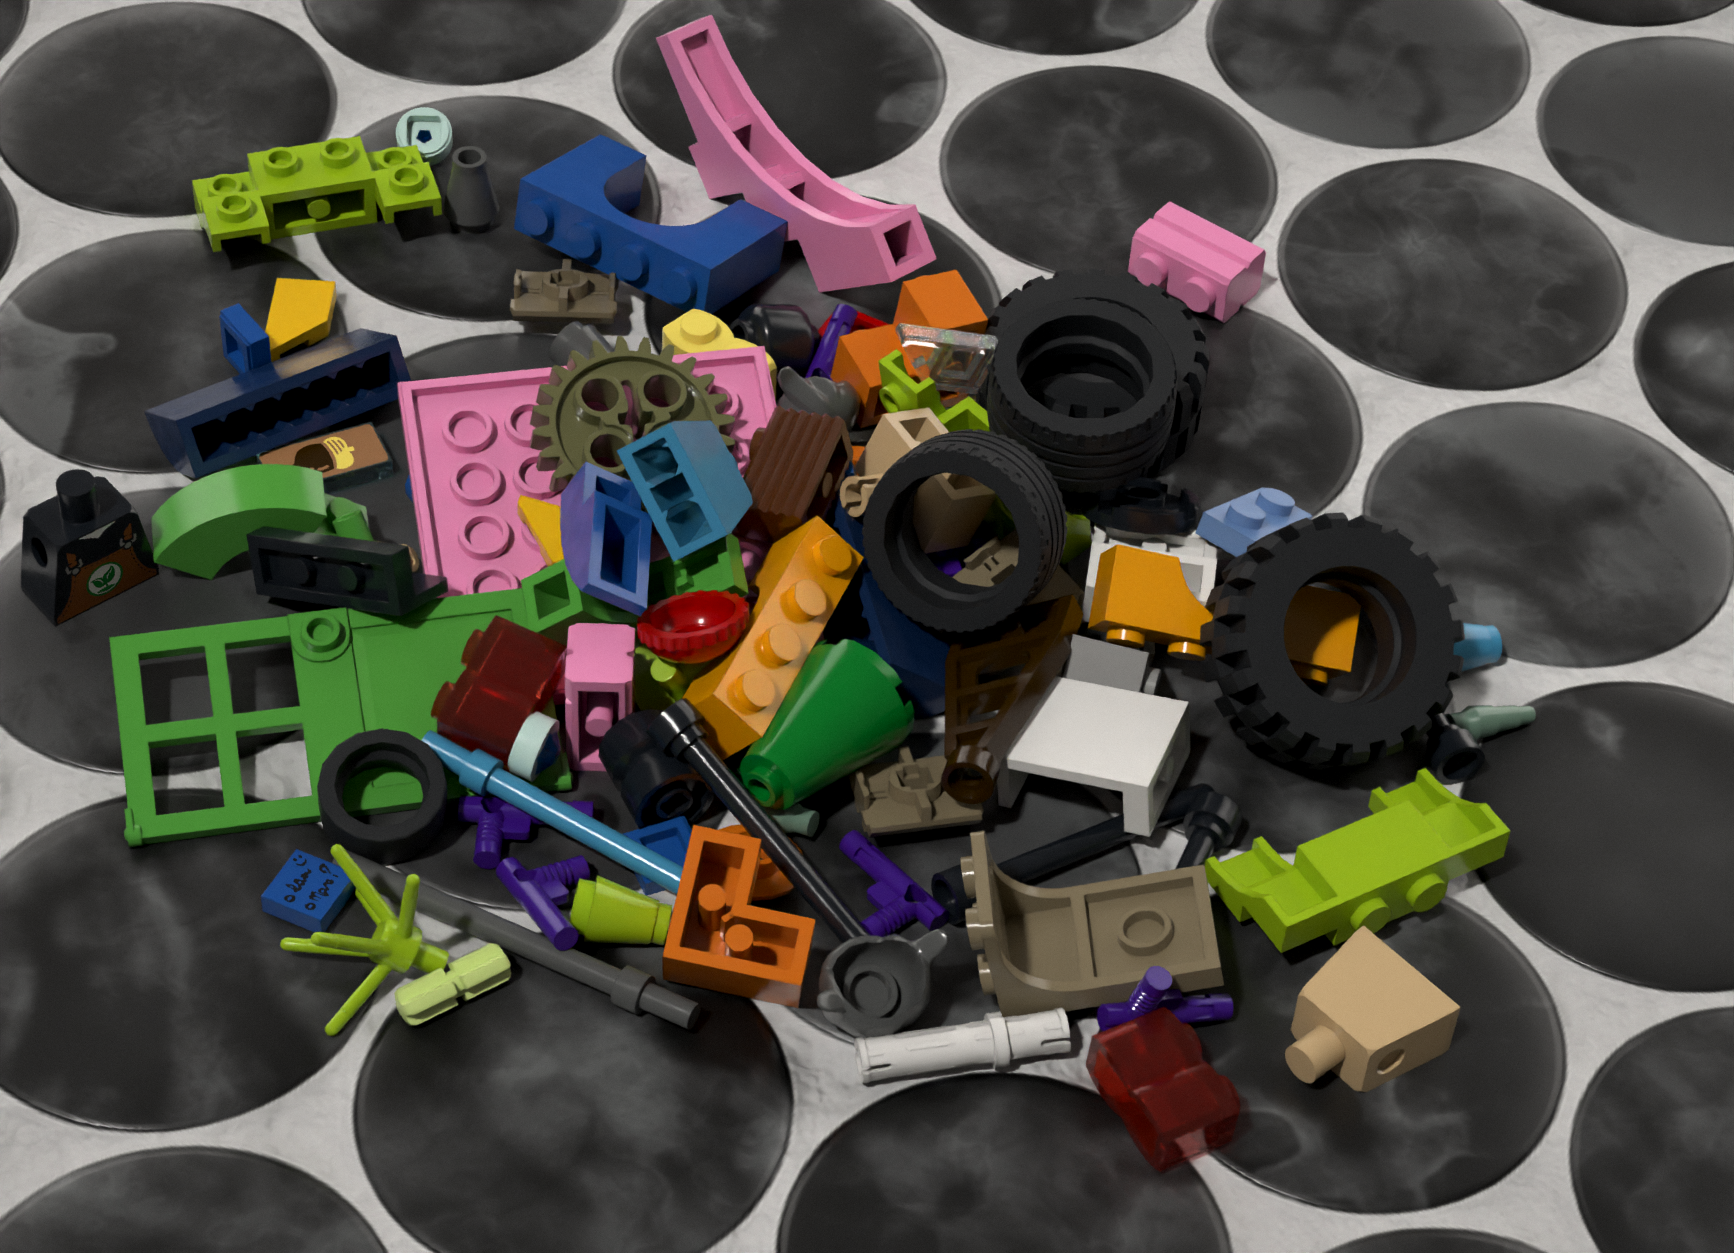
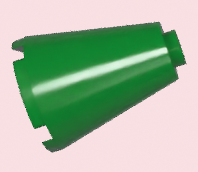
[740,639,915,810]

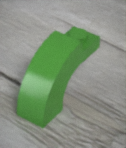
[151,464,369,580]
[521,533,749,649]

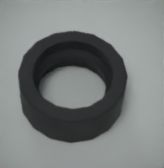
[317,728,447,865]

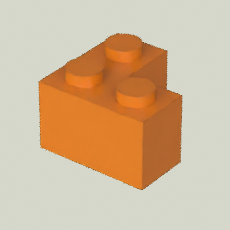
[830,269,989,428]
[662,825,816,1008]

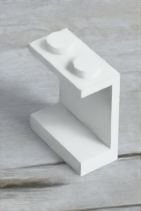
[997,676,1190,837]

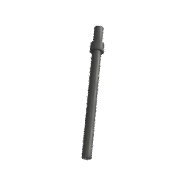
[332,849,701,1030]

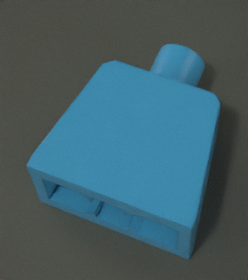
[617,420,753,562]

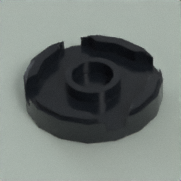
[1077,477,1201,535]

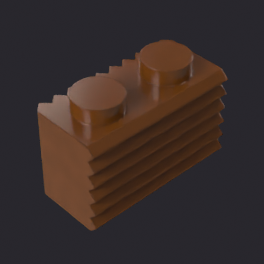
[737,405,854,543]

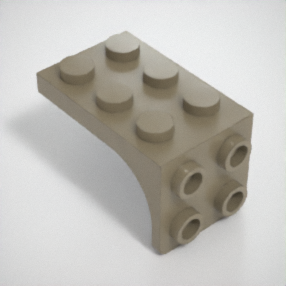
[960,830,1224,1017]

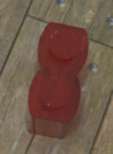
[431,615,567,772]
[1086,1007,1240,1172]

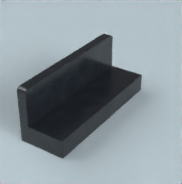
[246,526,449,616]

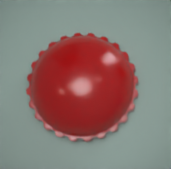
[637,590,749,664]

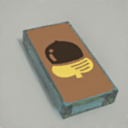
[255,421,393,494]

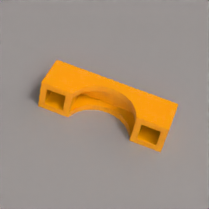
[682,515,864,760]
[1088,544,1361,686]

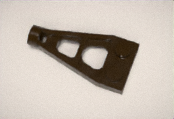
[941,594,1083,804]

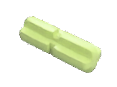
[394,943,511,1026]

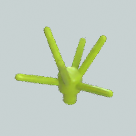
[280,844,449,1036]

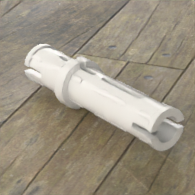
[854,1008,1071,1084]

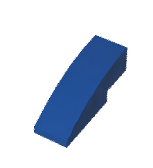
[560,462,652,616]

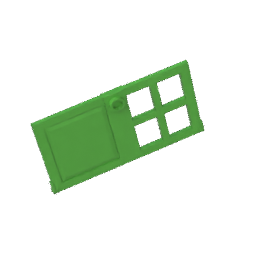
[109,588,573,847]

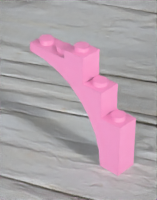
[656,15,937,293]

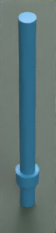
[421,730,754,906]

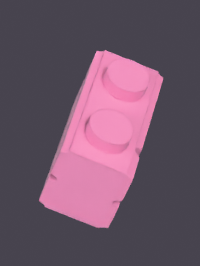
[1128,201,1266,323]
[565,623,635,772]

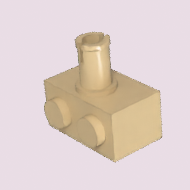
[840,407,996,554]

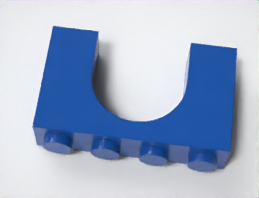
[514,134,788,314]

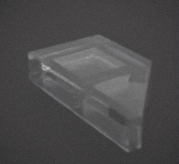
[895,323,998,394]

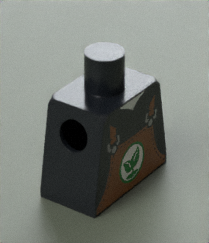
[21,469,159,627]

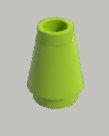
[569,875,672,945]

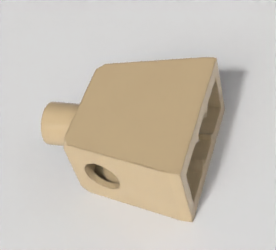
[1285,926,1461,1092]

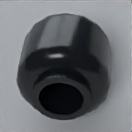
[730,304,820,381]

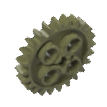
[530,336,735,513]

